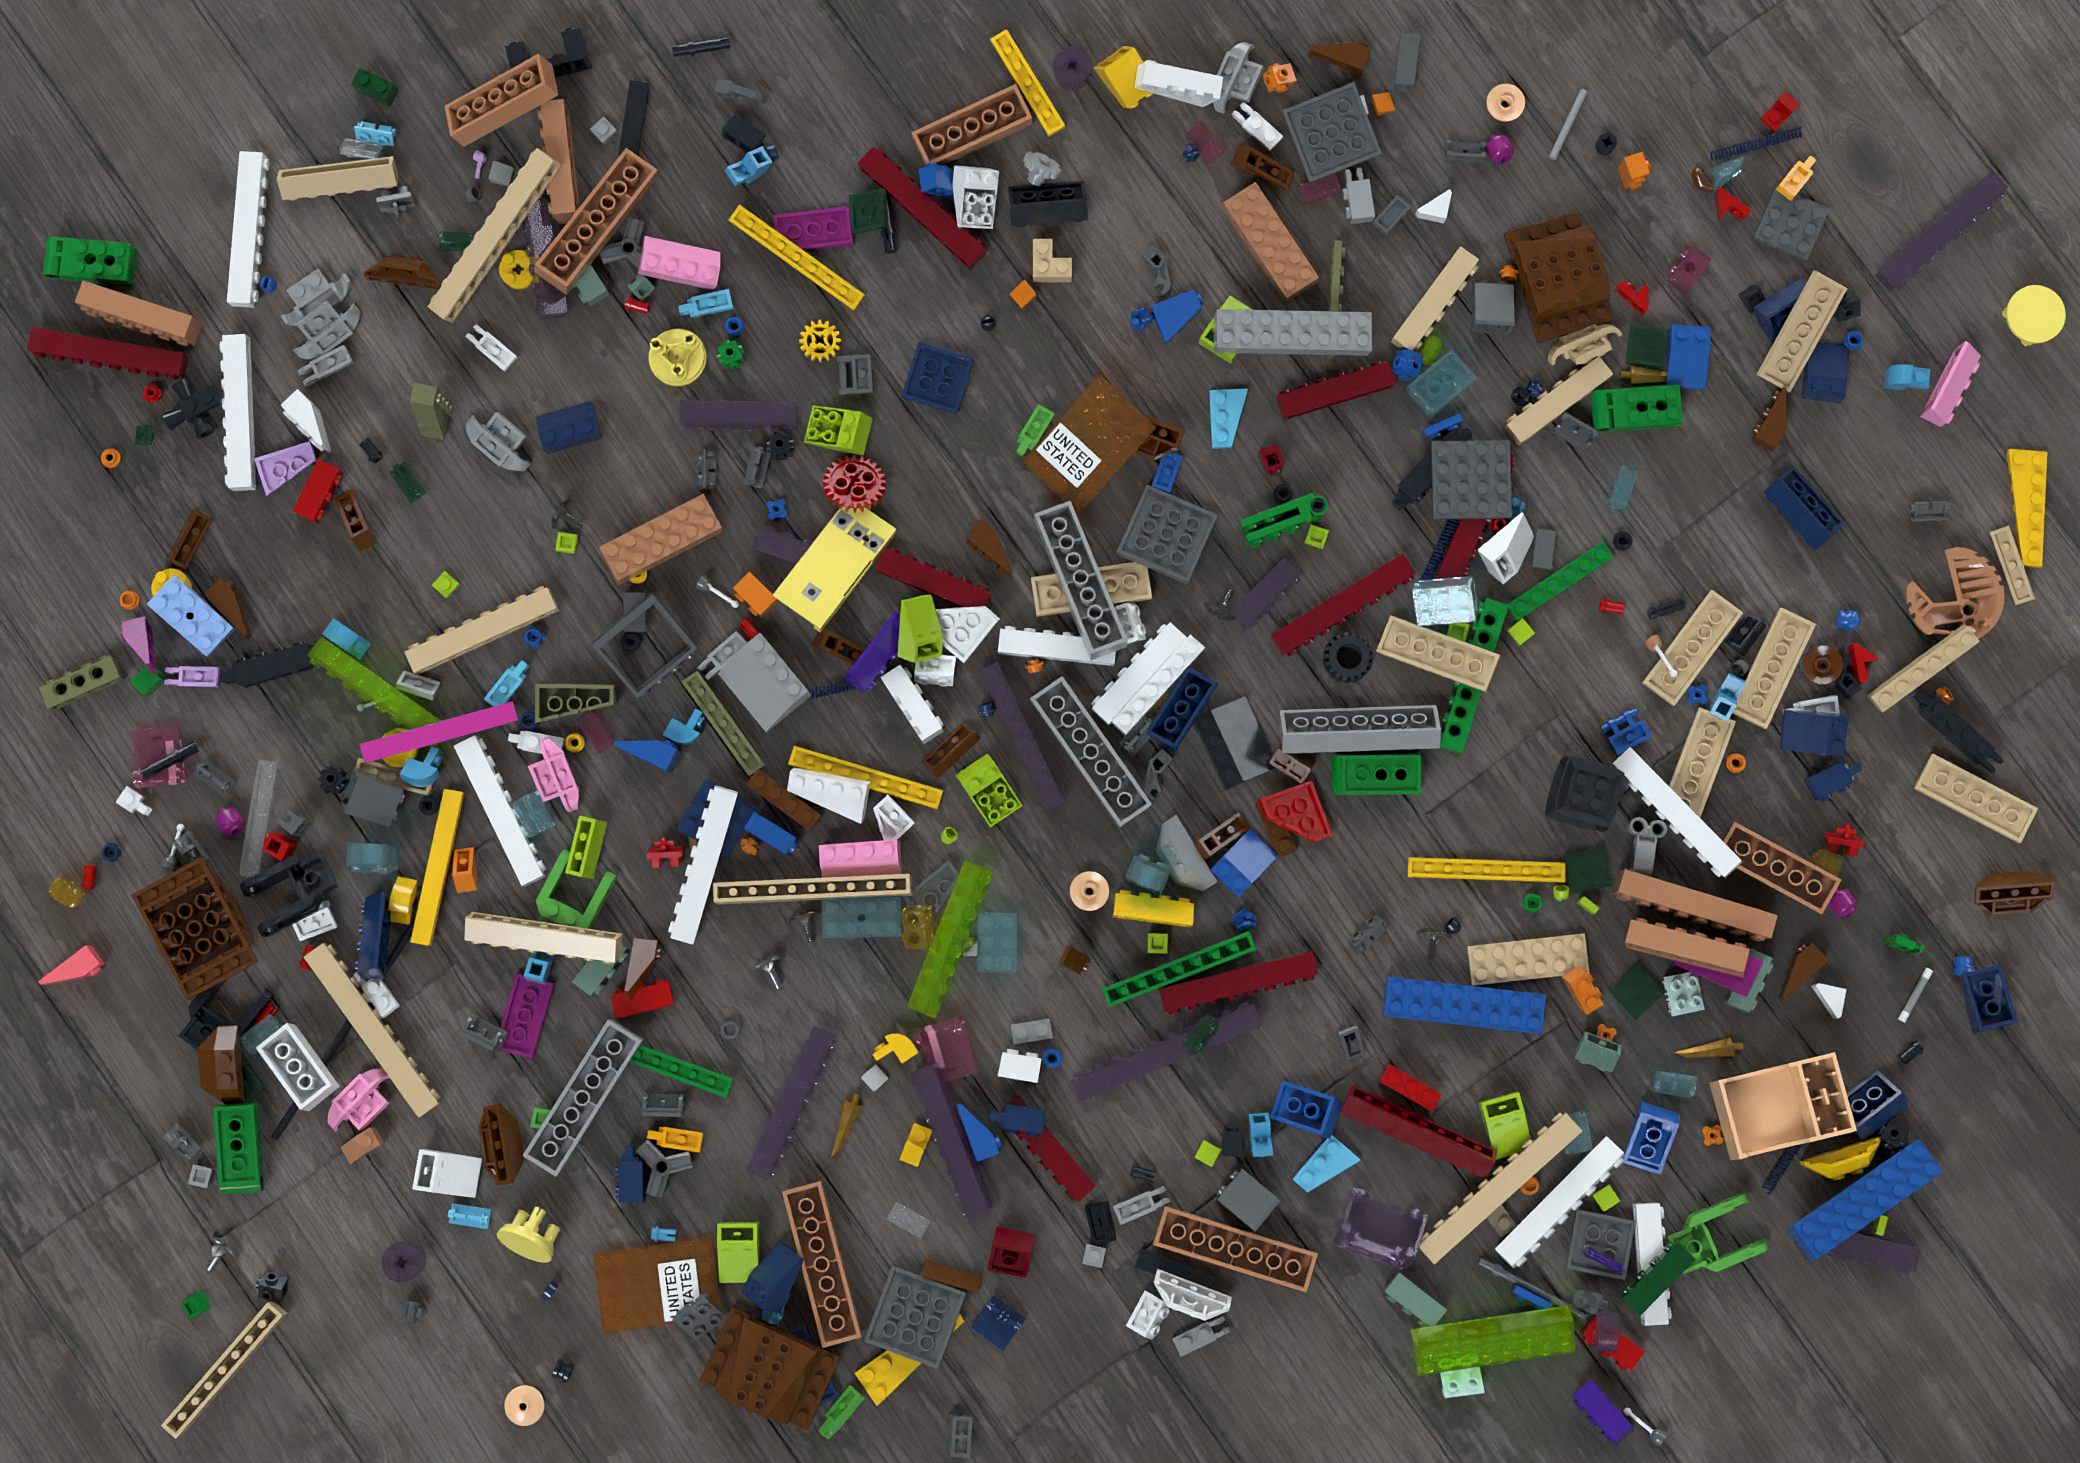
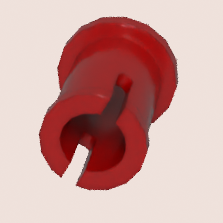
[624,296,650,315]
[1490,518,1506,535]
[1599,598,1625,615]
[739,617,761,641]
[80,865,97,890]
[298,944,317,971]
[255,1003,279,1029]

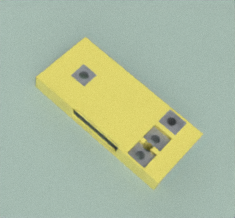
[773,506,896,633]

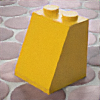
[1094,46,1154,109]

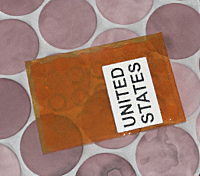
[1022,375,1157,514]
[593,1237,722,1334]

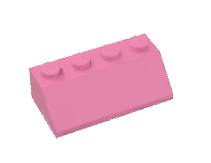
[638,236,720,290]
[1920,341,1981,427]
[819,840,902,878]

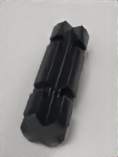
[1647,598,1686,620]

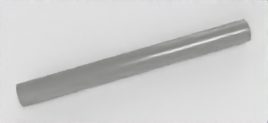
[1549,89,1588,160]

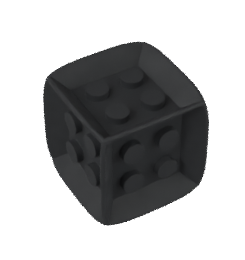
[1545,755,1625,832]

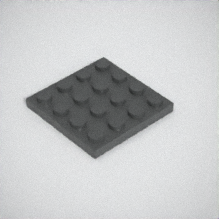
[1282,82,1382,183]
[1431,440,1512,520]
[1116,485,1218,585]
[864,1266,967,1370]

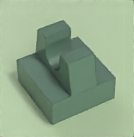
[627,275,655,301]

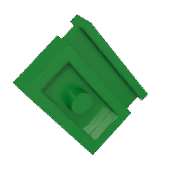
[1885,933,1925,954]

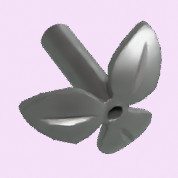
[753,955,785,989]
[206,1237,239,1271]

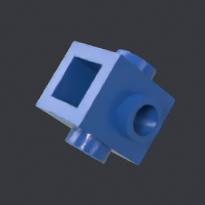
[1392,349,1423,381]

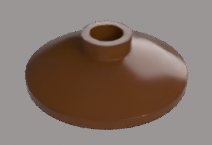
[1803,646,1843,685]

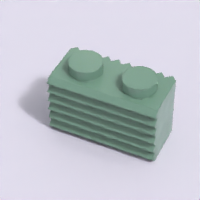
[1575,1031,1622,1073]

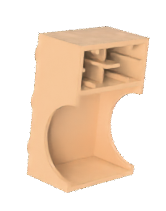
[1709,1052,1857,1160]

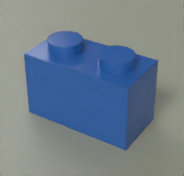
[919,162,954,197]

